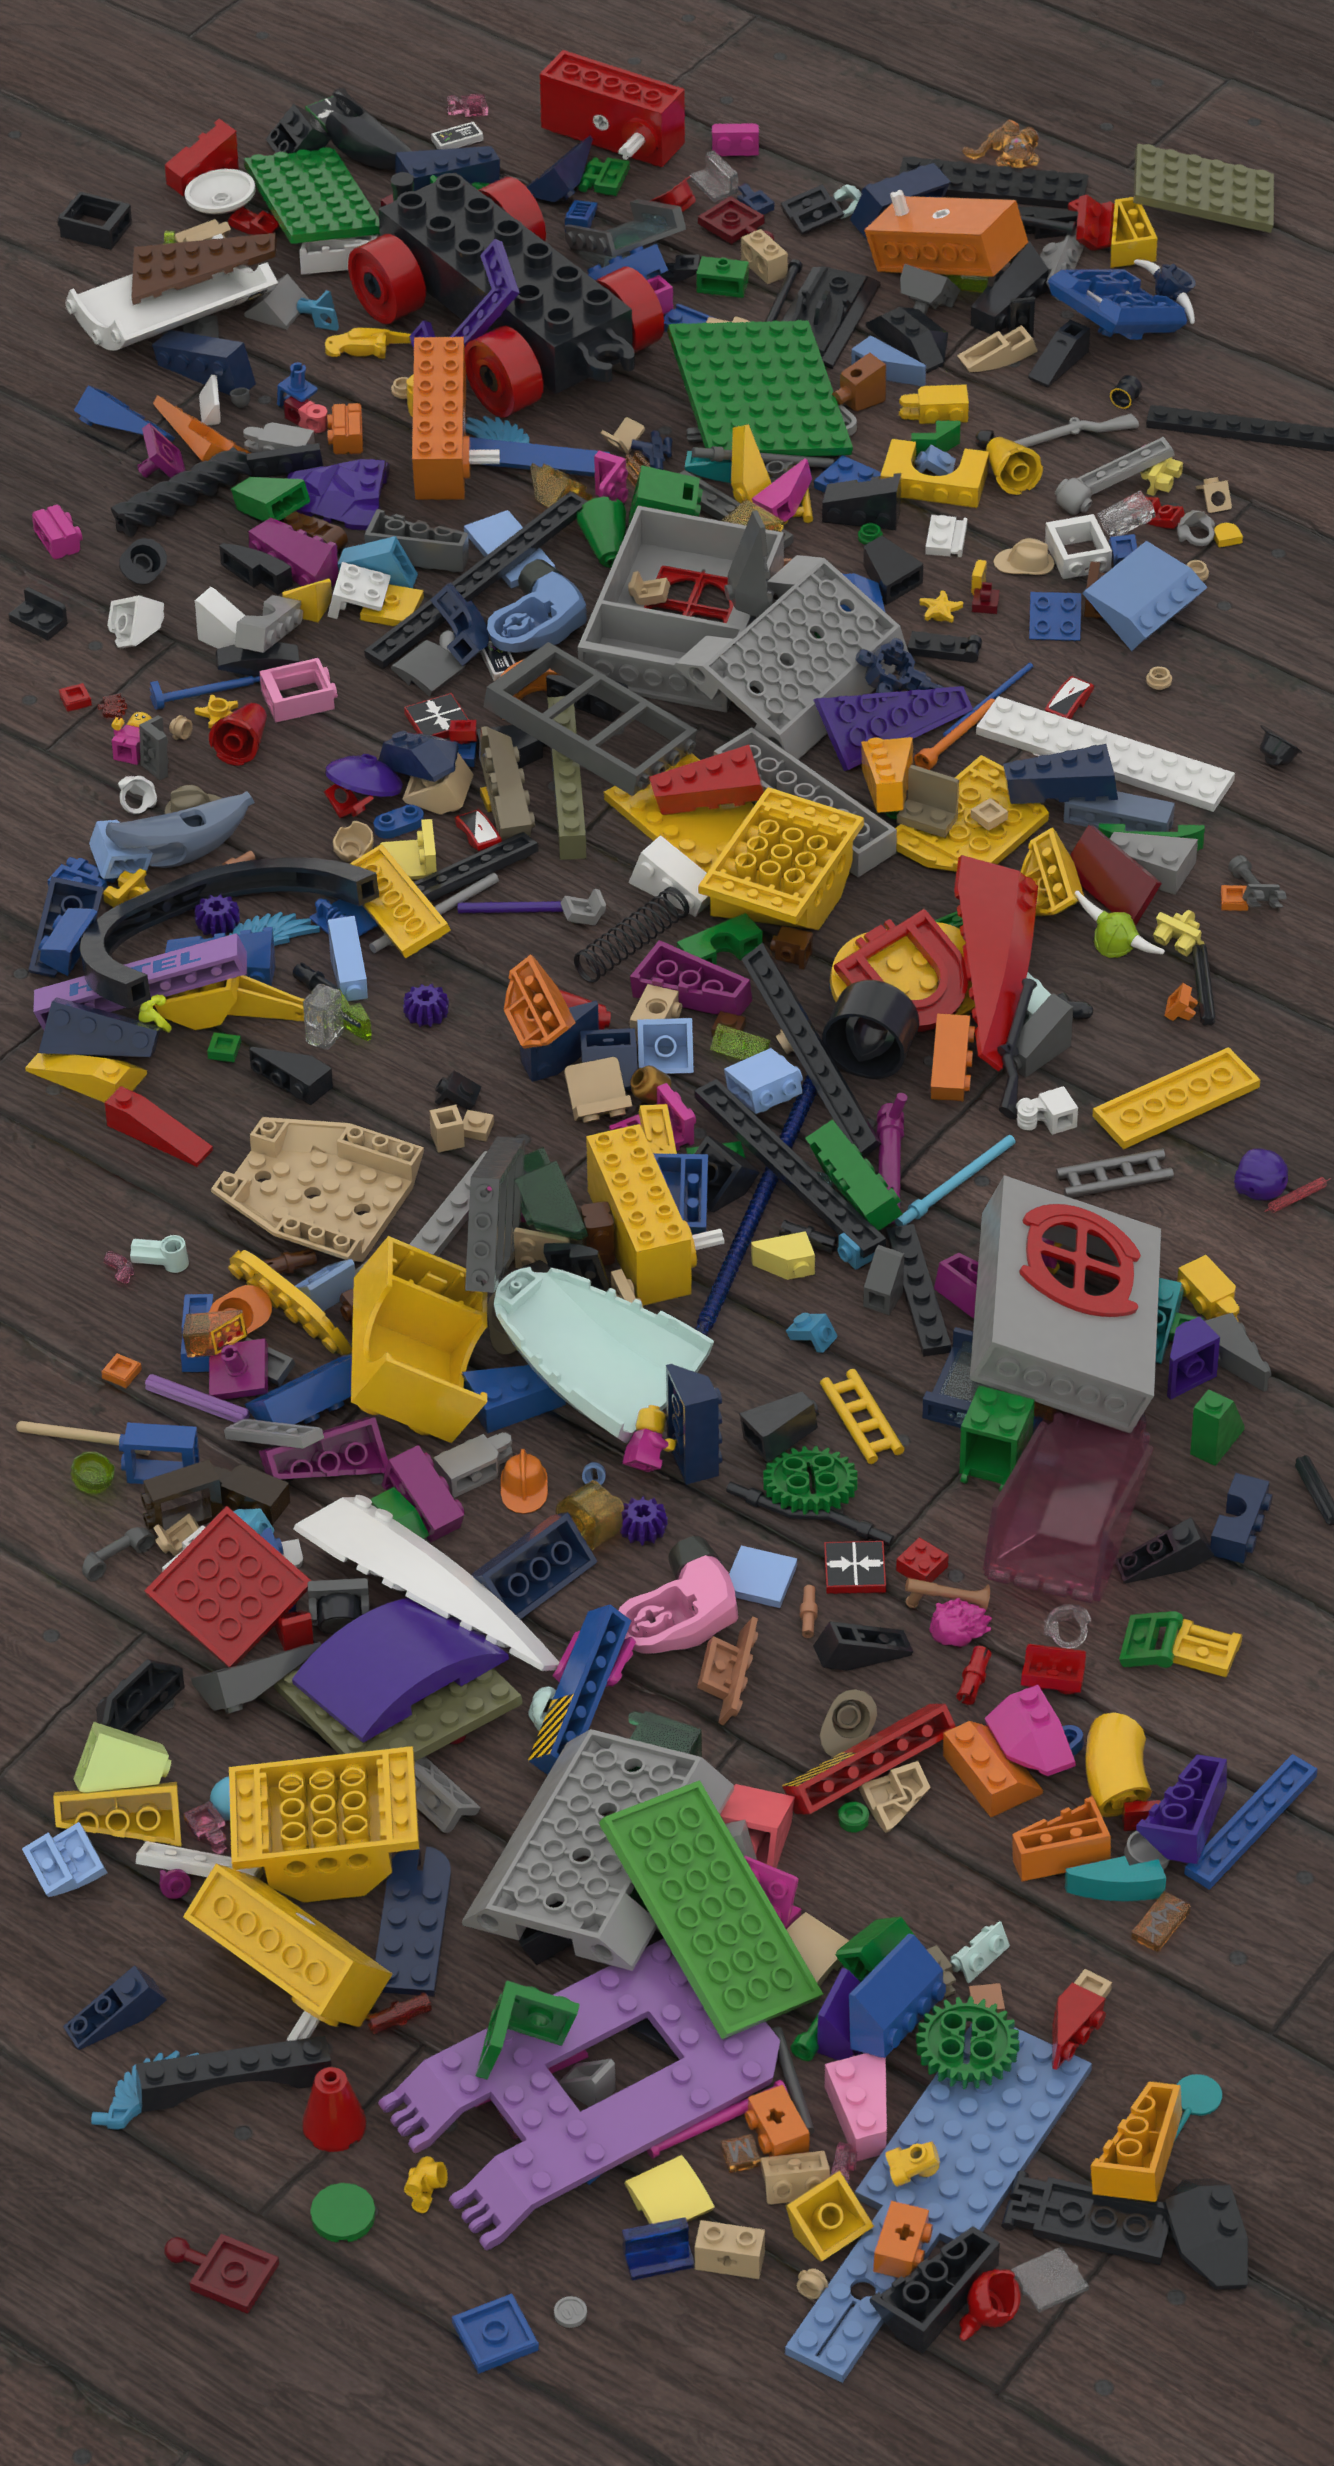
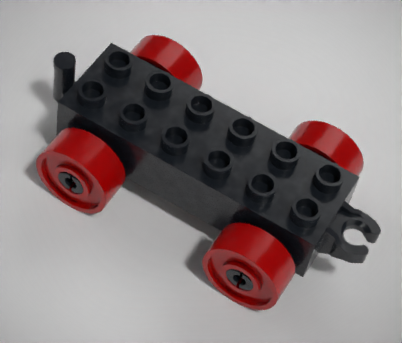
[348,172,664,418]

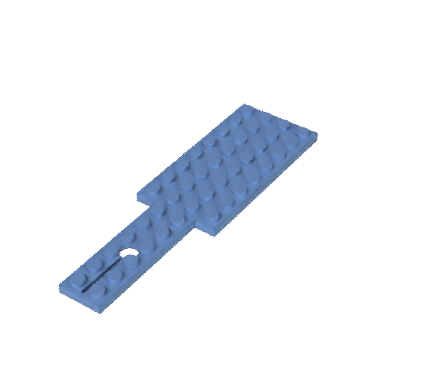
[785,2024,1092,2383]

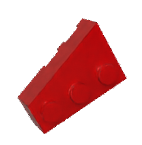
[165,118,239,196]

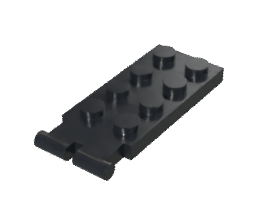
[1001,2171,1170,2265]

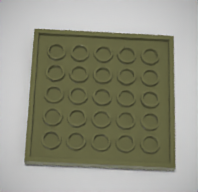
[274,1664,523,1761]

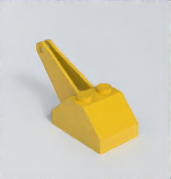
[154,975,310,1030]

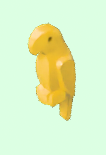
[325,328,411,359]

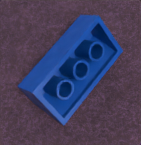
[245,1354,352,1424]
[849,1934,946,2058]

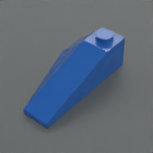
[74,385,175,442]

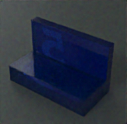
[622,2217,695,2281]

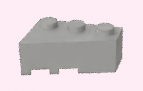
[1110,832,1198,895]

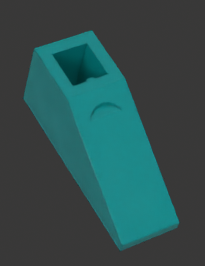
[1155,1278,1184,1364]

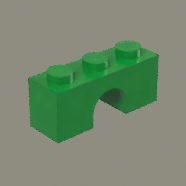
[677,913,762,965]

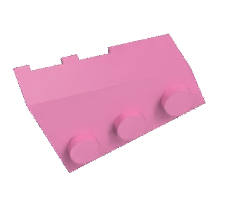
[825,2053,887,2162]

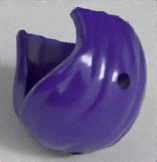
[1234,1148,1288,1201]

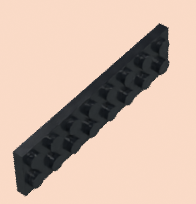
[899,157,1089,209]

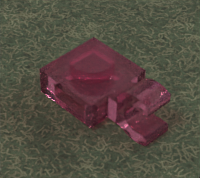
[446,94,488,117]
[183,1801,228,1855]

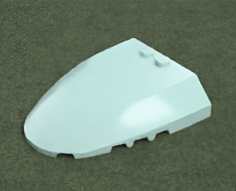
[494,1267,714,1443]

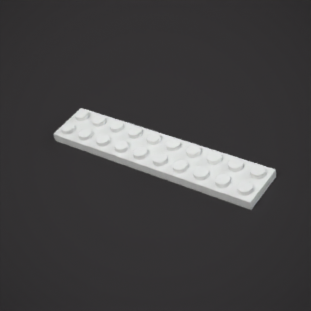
[976,696,1235,812]

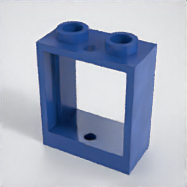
[119,1422,200,1484]

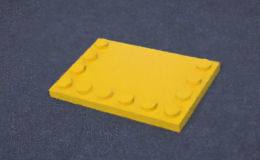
[604,753,755,873]

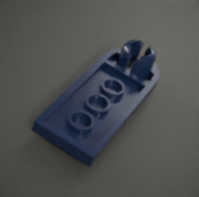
[375,1846,451,1997]

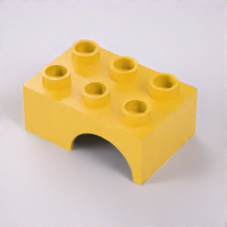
[351,1236,487,1443]

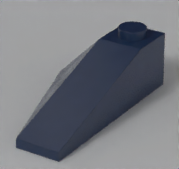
[526,135,593,202]
[28,876,104,978]

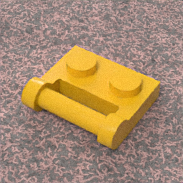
[1172,1619,1242,1678]

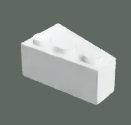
[299,234,380,274]

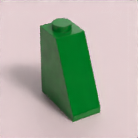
[231,477,311,521]
[1190,1389,1245,1466]
[835,1917,914,1982]

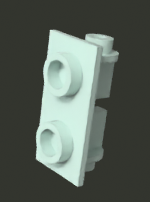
[950,1921,1010,1983]

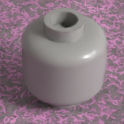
[1055,478,1093,515]

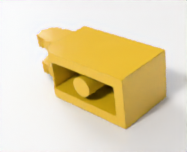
[899,385,969,424]
[1177,1255,1240,1322]

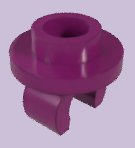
[159,1869,191,1899]

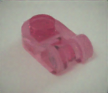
[831,2142,857,2185]

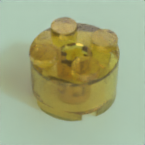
[556,1480,624,1550]

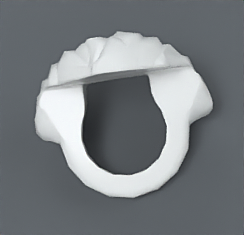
[118,776,157,814]

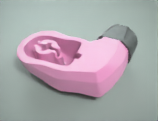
[619,1536,738,1654]

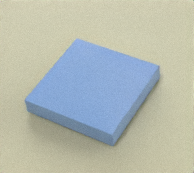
[729,1545,797,1608]

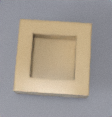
[971,798,1008,831]
[463,1110,494,1141]
[1074,1969,1112,1998]

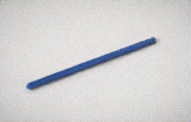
[943,663,1033,737]

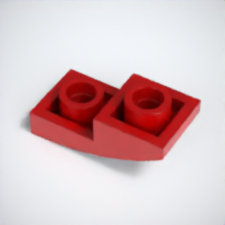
[1126,496,1185,529]

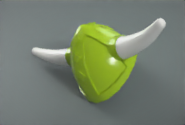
[1074,891,1165,958]

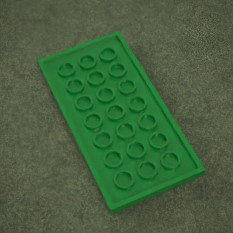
[244,147,380,244]

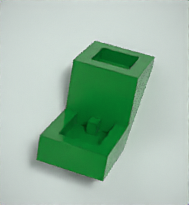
[911,421,961,457]
[370,1487,429,1539]

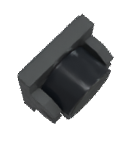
[308,1578,370,1635]

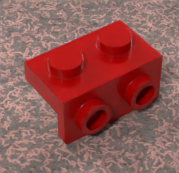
[1021,1644,1086,1694]

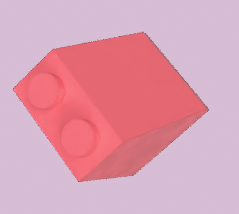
[720,1784,795,1868]

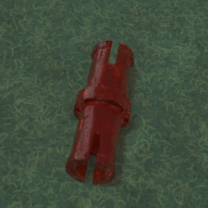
[366,1992,432,2034]

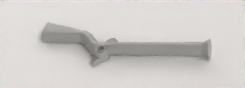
[1013,413,1139,447]

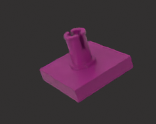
[137,423,185,478]
[209,1338,268,1400]

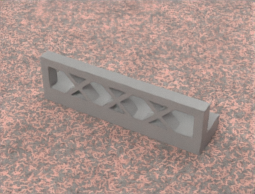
[415,1757,481,1833]

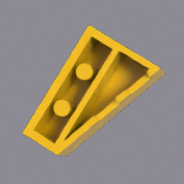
[1110,197,1157,268]

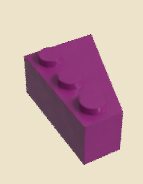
[382,1445,465,1542]

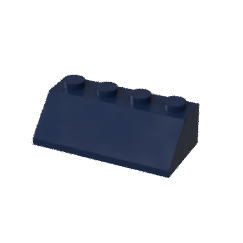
[666,1364,722,1485]
[471,1512,598,1619]

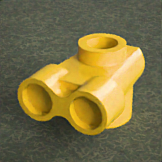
[885,2141,940,2187]
[404,2156,448,2213]

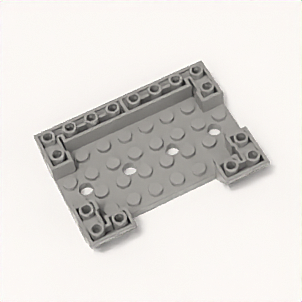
[674,555,909,760]
[462,1729,734,1971]

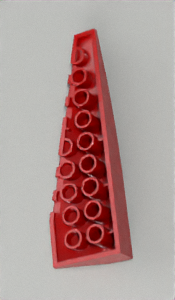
[954,855,1038,1071]

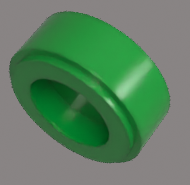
[838,1802,869,1832]

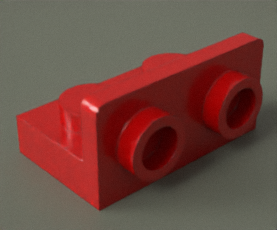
[1076,195,1115,251]

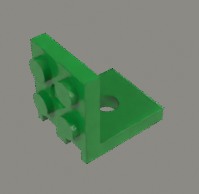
[475,1980,580,2080]

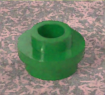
[858,523,883,545]

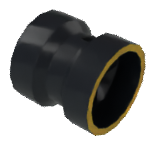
[1110,375,1142,409]

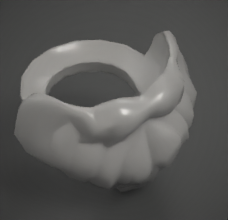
[1177,510,1215,546]

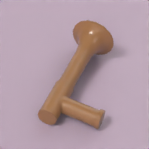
[905,1578,990,1612]

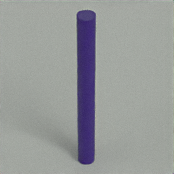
[458,901,564,913]

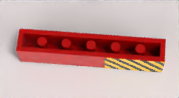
[782,1704,956,1814]

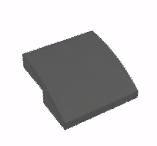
[391,640,466,697]

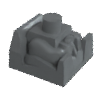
[900,264,960,315]

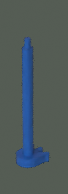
[150,676,260,710]

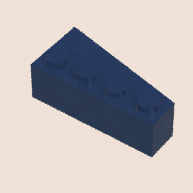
[395,146,500,192]
[850,163,951,239]
[152,330,256,395]
[1003,744,1118,804]

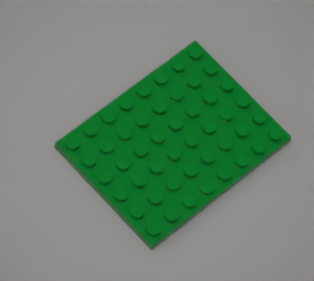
[667,320,853,459]

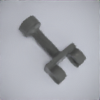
[1228,855,1287,908]

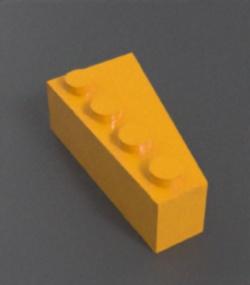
[861,737,913,813]

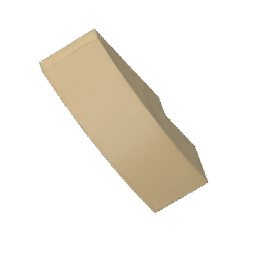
[957,325,1038,372]

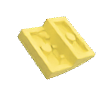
[624,2155,715,2237]

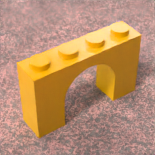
[880,439,989,508]

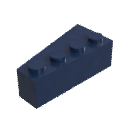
[38,997,161,1057]

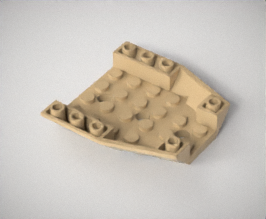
[211,1117,424,1262]

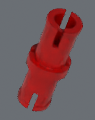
[956,1646,992,1705]

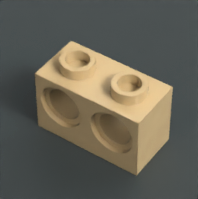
[741,229,788,284]

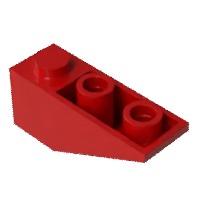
[1052,1982,1106,2070]

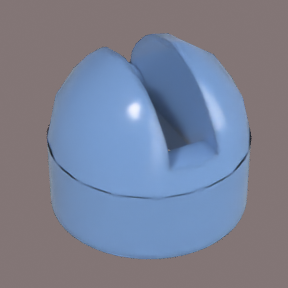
[582,1462,606,1487]

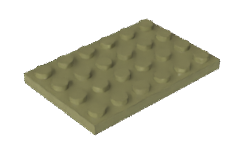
[1133,143,1274,233]

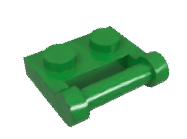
[1119,1611,1184,1668]

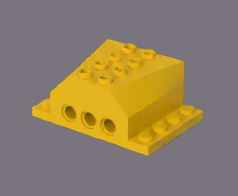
[698,787,864,930]
[229,1746,419,1903]

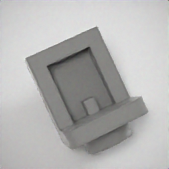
[560,889,606,925]

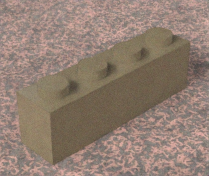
[479,726,535,841]

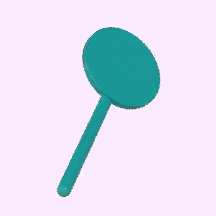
[1174,2074,1222,2142]

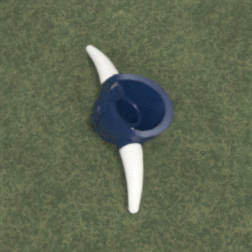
[1134,259,1196,324]

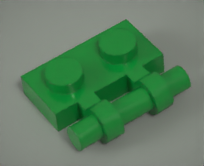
[578,157,630,196]

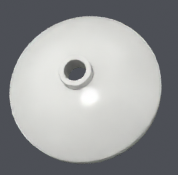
[185,169,255,214]

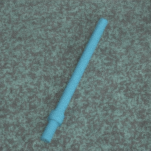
[895,1135,1016,1226]

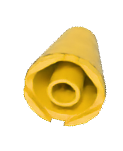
[986,437,1043,495]

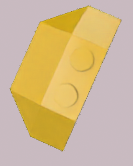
[1021,827,1084,916]

